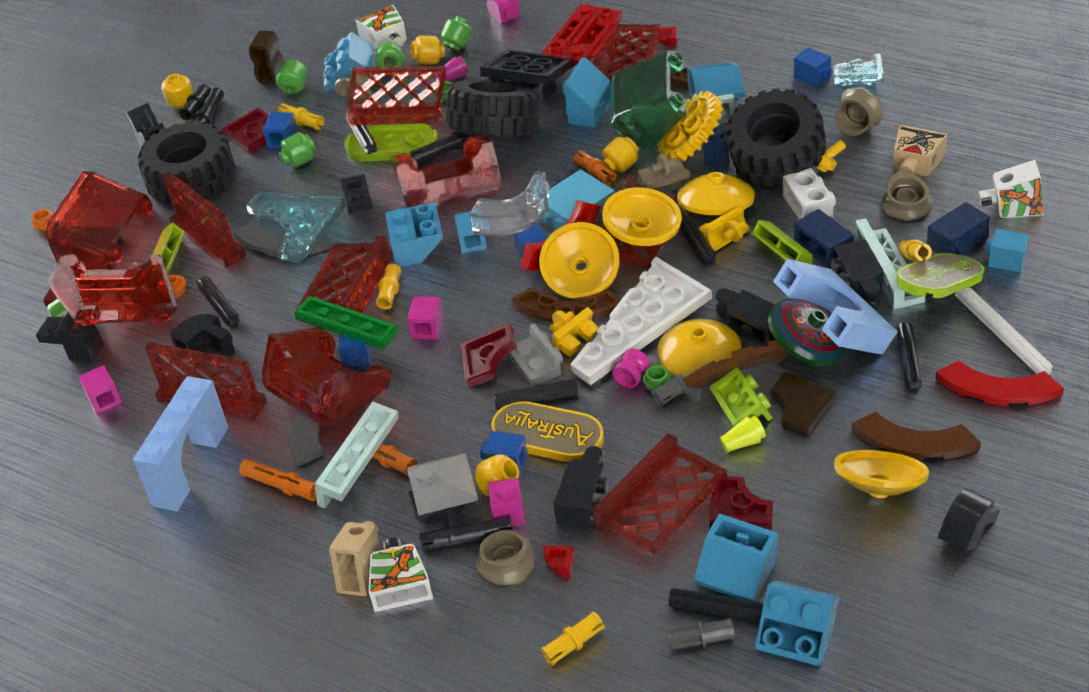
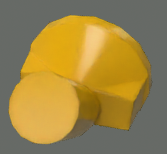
[816,140,846,172]

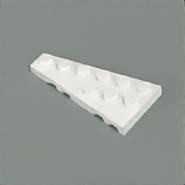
[570,257,712,385]

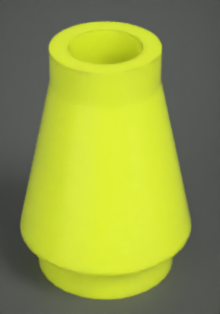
[719,416,766,453]

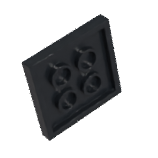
[480,49,573,88]

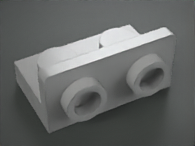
[507,324,563,387]

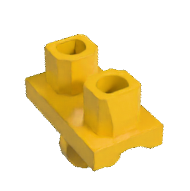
[699,206,749,251]
[550,307,599,357]

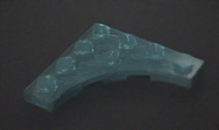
[246,192,346,263]

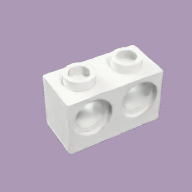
[783,168,836,219]

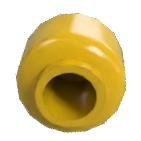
[411,36,445,65]
[161,73,194,109]
[602,137,639,173]
[475,454,519,497]

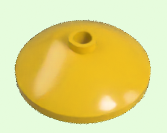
[677,172,755,215]
[602,187,682,246]
[539,222,620,300]
[657,319,742,377]
[834,450,929,498]

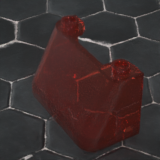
[390,135,501,208]
[46,171,153,272]
[49,255,178,326]
[261,327,392,427]

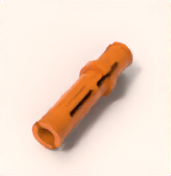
[239,458,316,501]

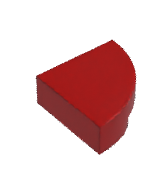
[653,26,677,46]
[543,545,575,578]

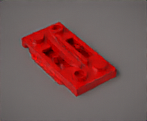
[541,4,622,67]

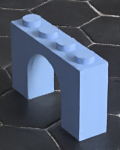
[773,259,898,355]
[133,376,229,512]

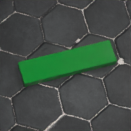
[294,296,399,350]

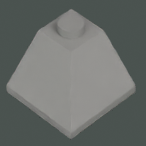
[407,453,478,515]

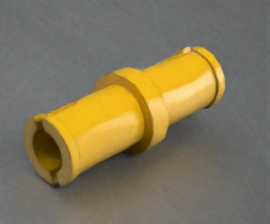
[277,103,324,130]
[898,239,932,261]
[376,263,402,310]
[540,611,605,666]

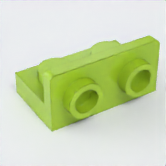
[709,367,773,426]

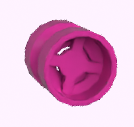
[612,349,650,388]

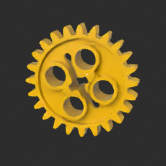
[657,90,723,161]

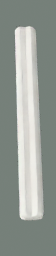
[955,287,1053,374]

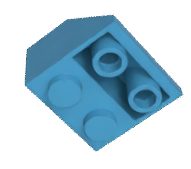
[323,32,373,90]
[562,57,612,128]
[687,62,745,102]
[385,203,443,267]
[694,514,779,601]
[755,580,840,666]

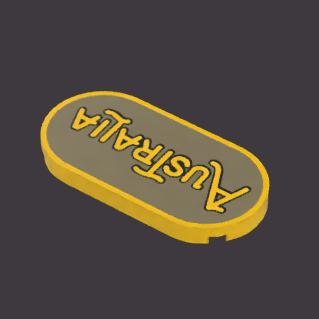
[491,401,604,462]

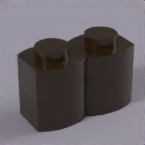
[249,30,284,84]

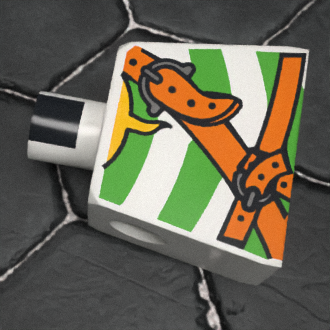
[356,5,407,49]
[979,160,1044,218]
[369,537,433,612]

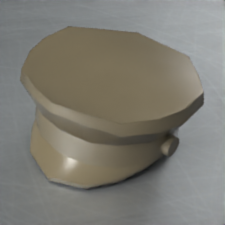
[835,87,884,136]
[882,171,933,221]
[476,530,535,586]

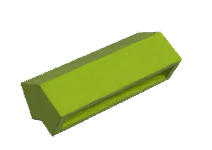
[752,220,813,265]
[145,222,185,283]

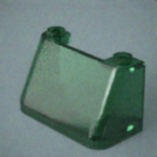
[610,51,686,153]

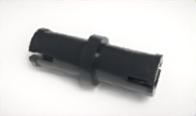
[179,84,211,121]

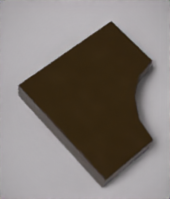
[770,372,836,436]

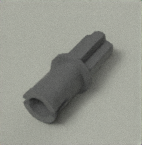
[667,618,735,650]

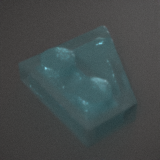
[833,54,884,86]

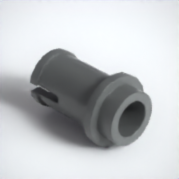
[652,374,689,406]

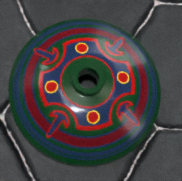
[768,299,846,367]

